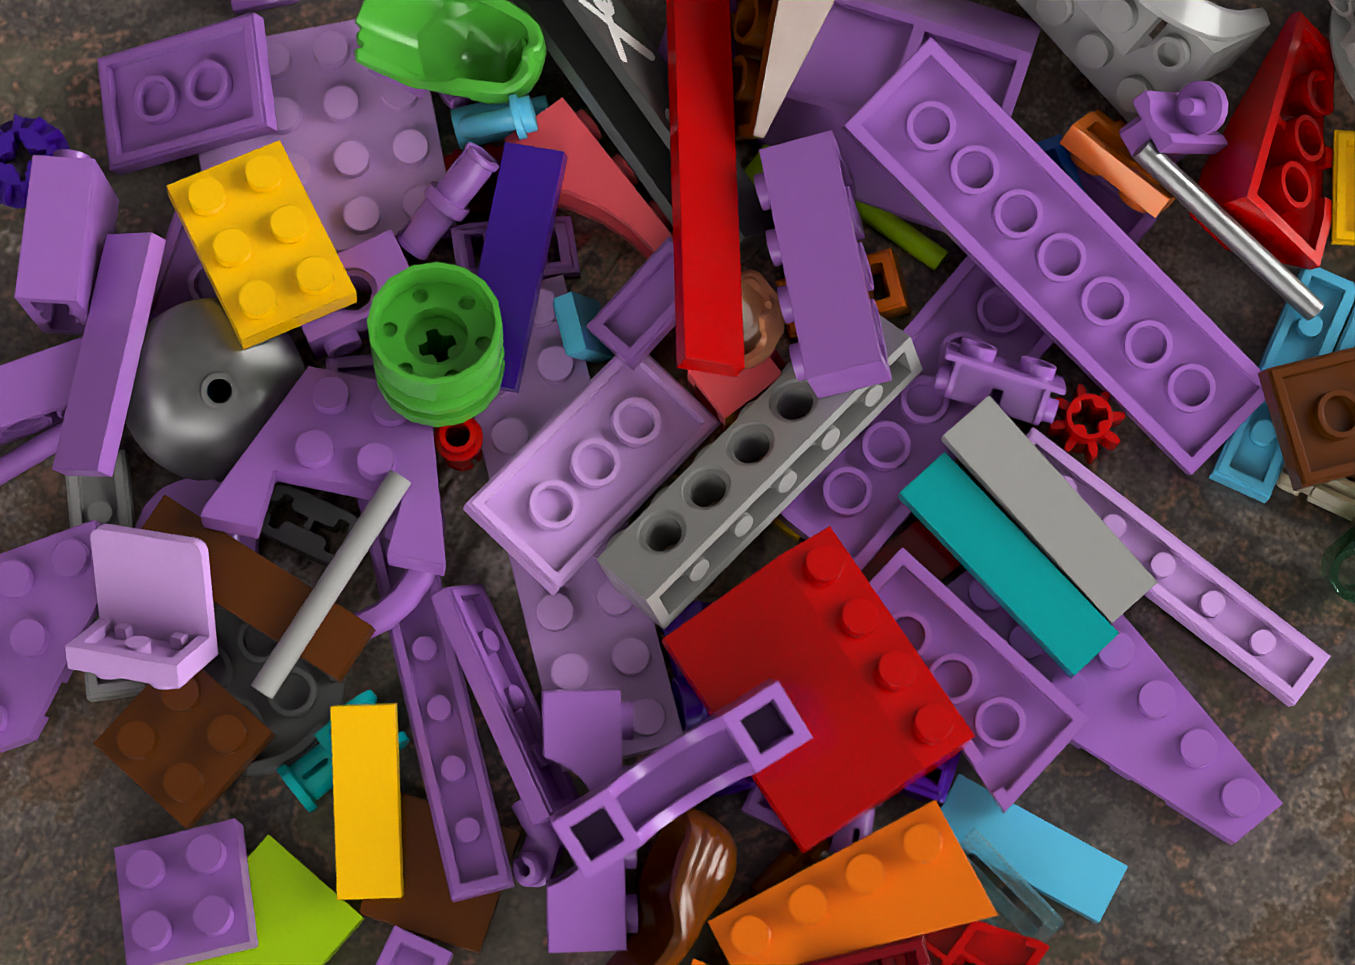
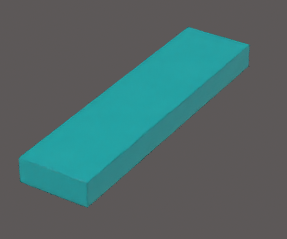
[898,452,1119,678]

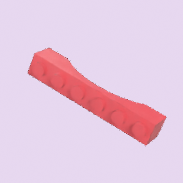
[504,97,785,433]

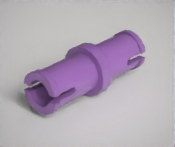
[395,142,499,260]

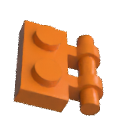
[1059,109,1177,218]

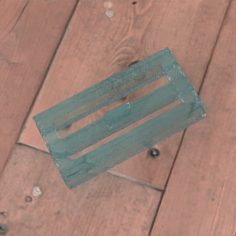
[959,828,1064,943]

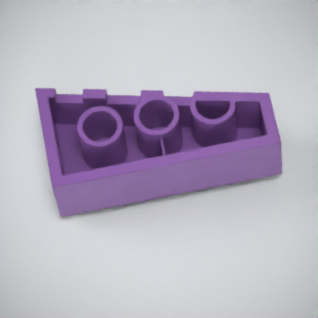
[754,130,892,399]

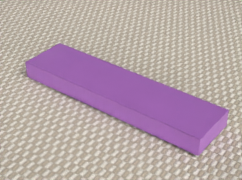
[52,232,166,477]
[430,583,580,825]

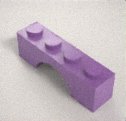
[549,679,813,881]
[541,688,638,953]

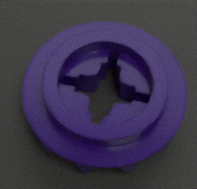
[0,114,70,209]

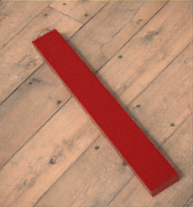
[666,0,745,377]

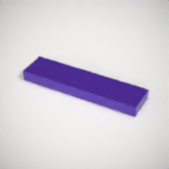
[477,142,568,393]

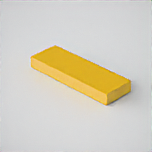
[330,703,404,900]

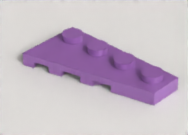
[869,547,1090,814]

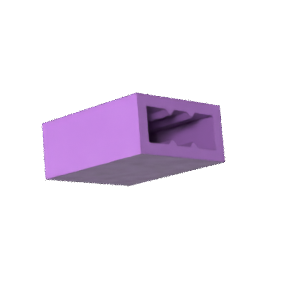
[14,149,119,336]

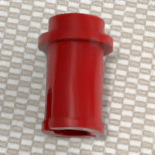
[434,418,483,472]

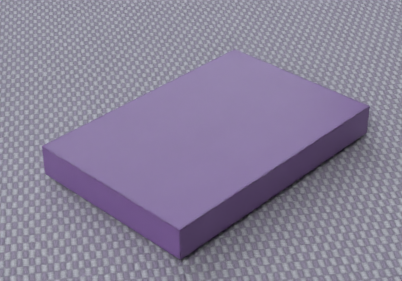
[97,12,277,175]

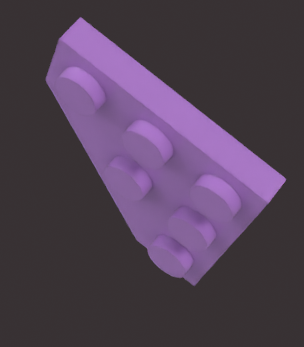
[0,520,103,753]

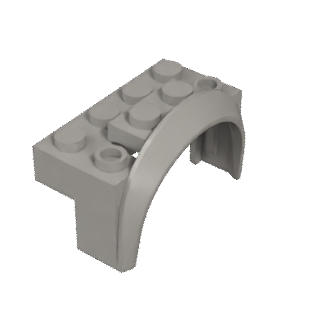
[1016,0,1270,123]

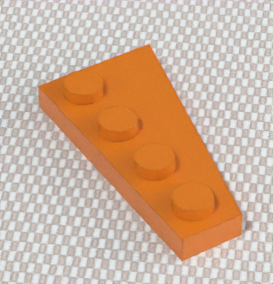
[708,800,998,965]

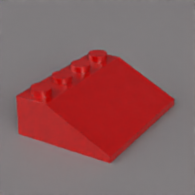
[661,526,975,854]

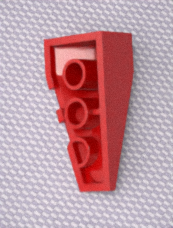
[1189,11,1334,270]

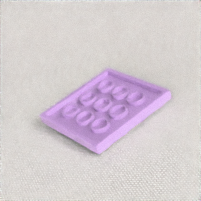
[198,19,457,253]

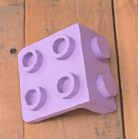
[65,524,218,690]

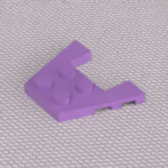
[200,366,446,576]

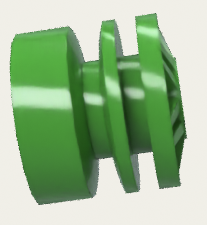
[367,262,505,427]

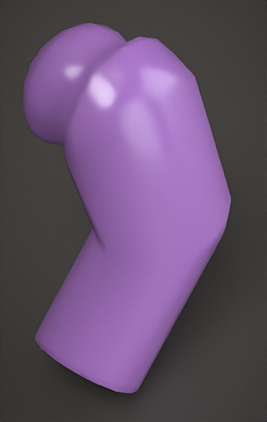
[511,799,565,887]

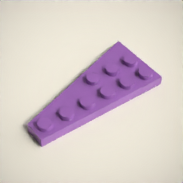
[946,528,1283,845]

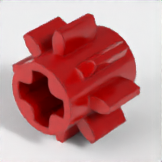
[1046,384,1126,464]

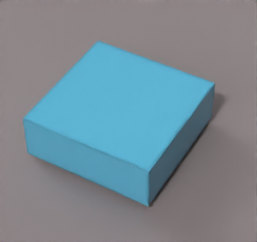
[553,291,614,364]

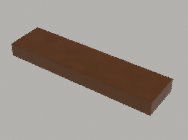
[141,494,376,683]

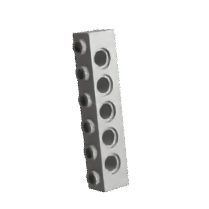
[596,316,923,630]

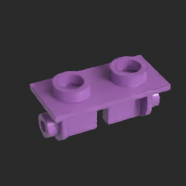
[933,338,1067,426]

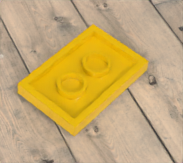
[166,140,357,350]

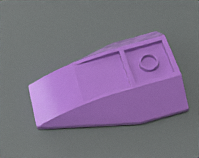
[658,0,1041,232]

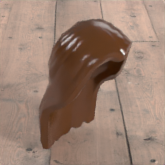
[606,808,737,965]

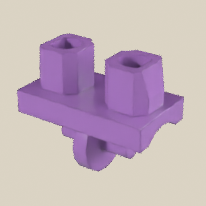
[1119,81,1229,162]

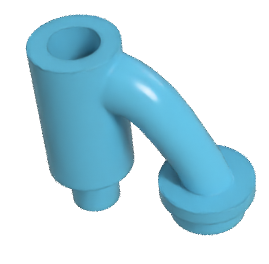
[451,94,549,150]

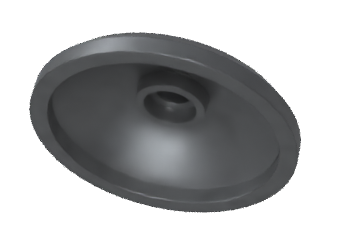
[125,298,305,482]

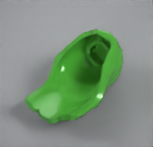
[354,0,546,104]

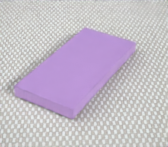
[463,354,721,596]

